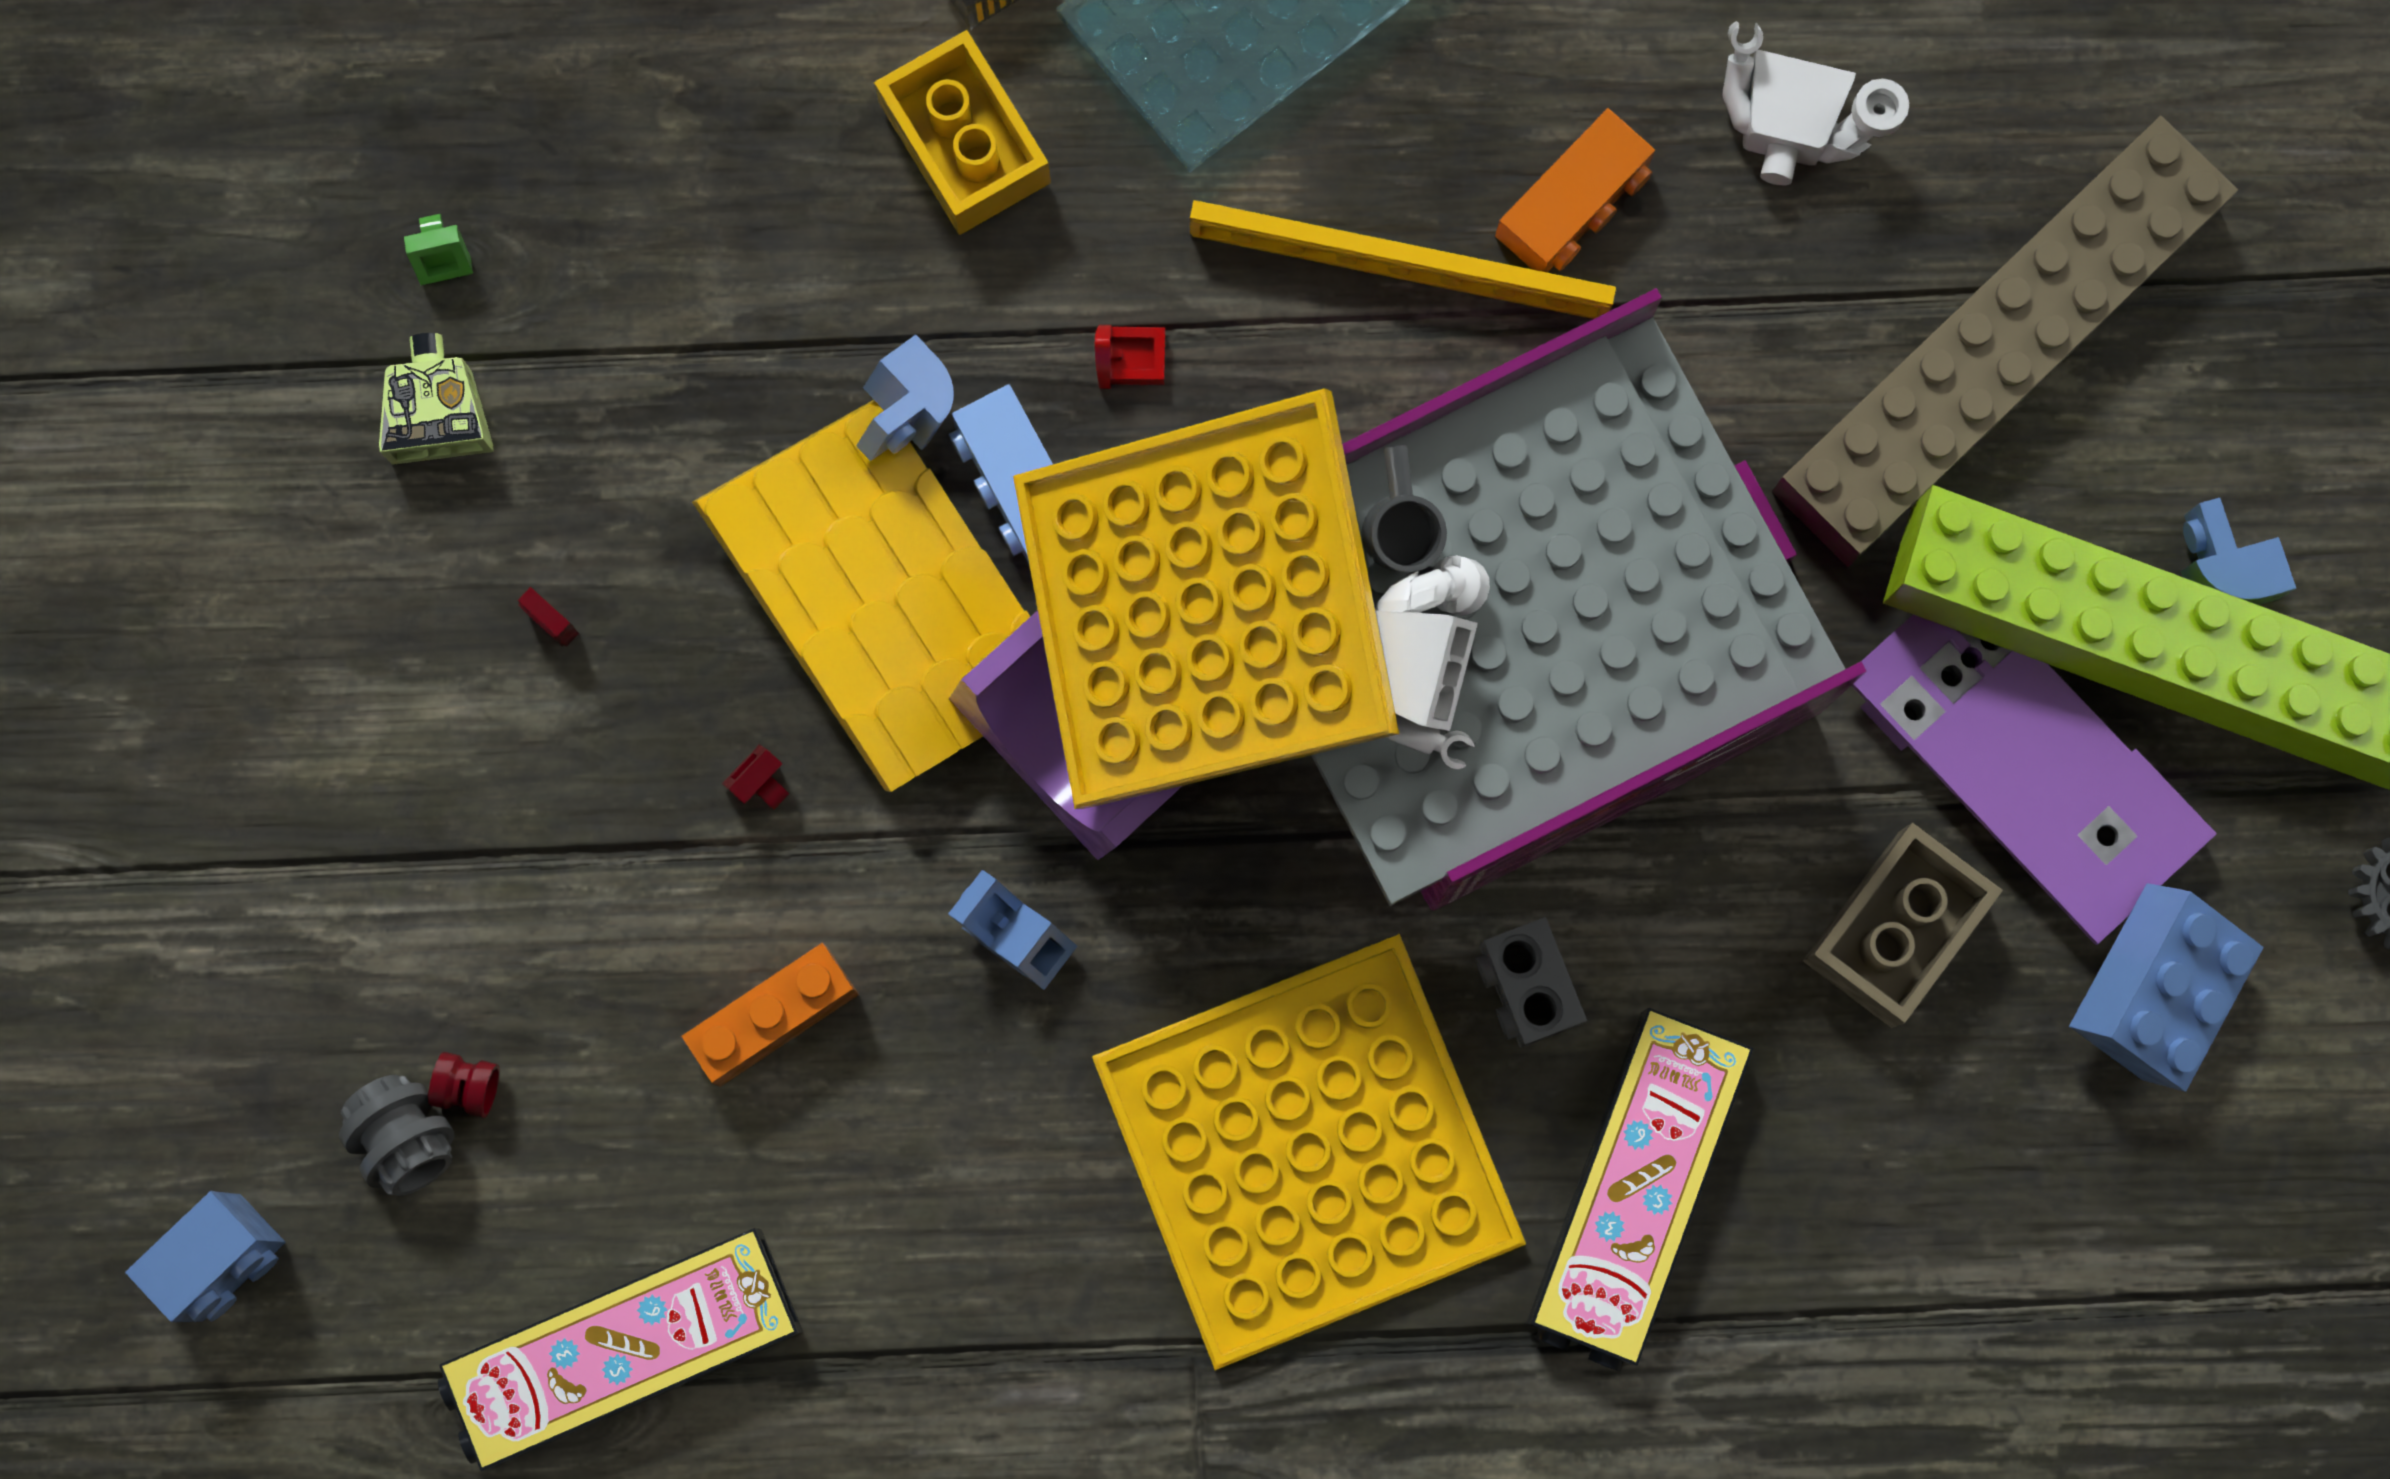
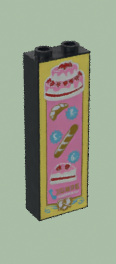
[1526,1008,1754,1372]
[438,1228,803,1471]

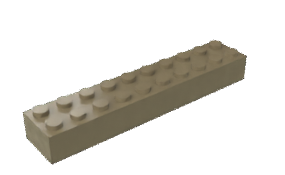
[1772,115,2238,567]

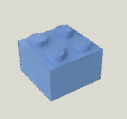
[125,1191,286,1322]

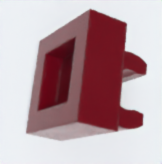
[722,744,789,810]

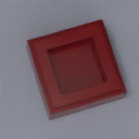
[517,587,579,647]

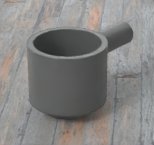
[1362,445,1447,572]

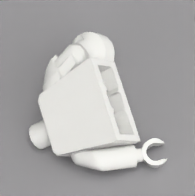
[1722,21,1909,185]
[1375,555,1490,769]

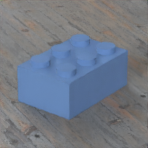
[2069,883,2264,1092]

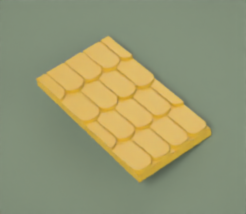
[692,400,1030,792]

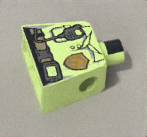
[379,333,494,465]

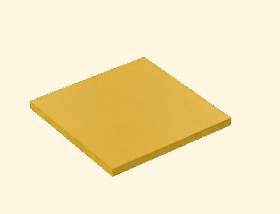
[1013,388,1399,809]
[1092,934,1526,1370]

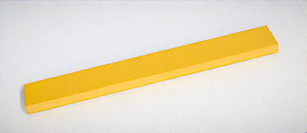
[1190,200,1616,319]

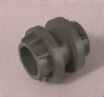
[339,1075,455,1196]

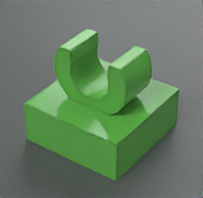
[404,214,473,285]

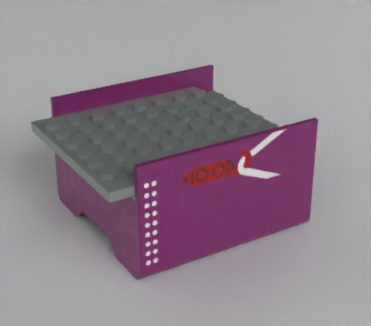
[1311,288,1867,911]

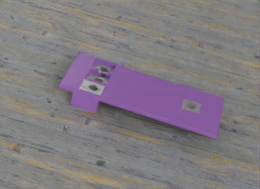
[1852,614,2217,945]

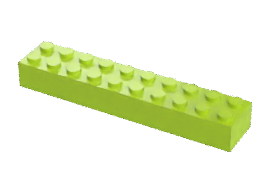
[1883,485,2390,790]

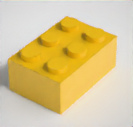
[874,30,1051,235]

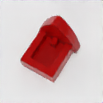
[1095,324,1165,389]

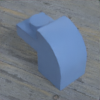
[856,335,954,461]
[2181,498,2296,605]
[948,870,1077,990]

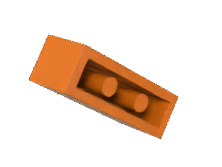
[1495,108,1655,273]
[681,942,859,1087]

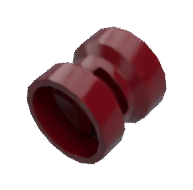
[428,1052,500,1118]

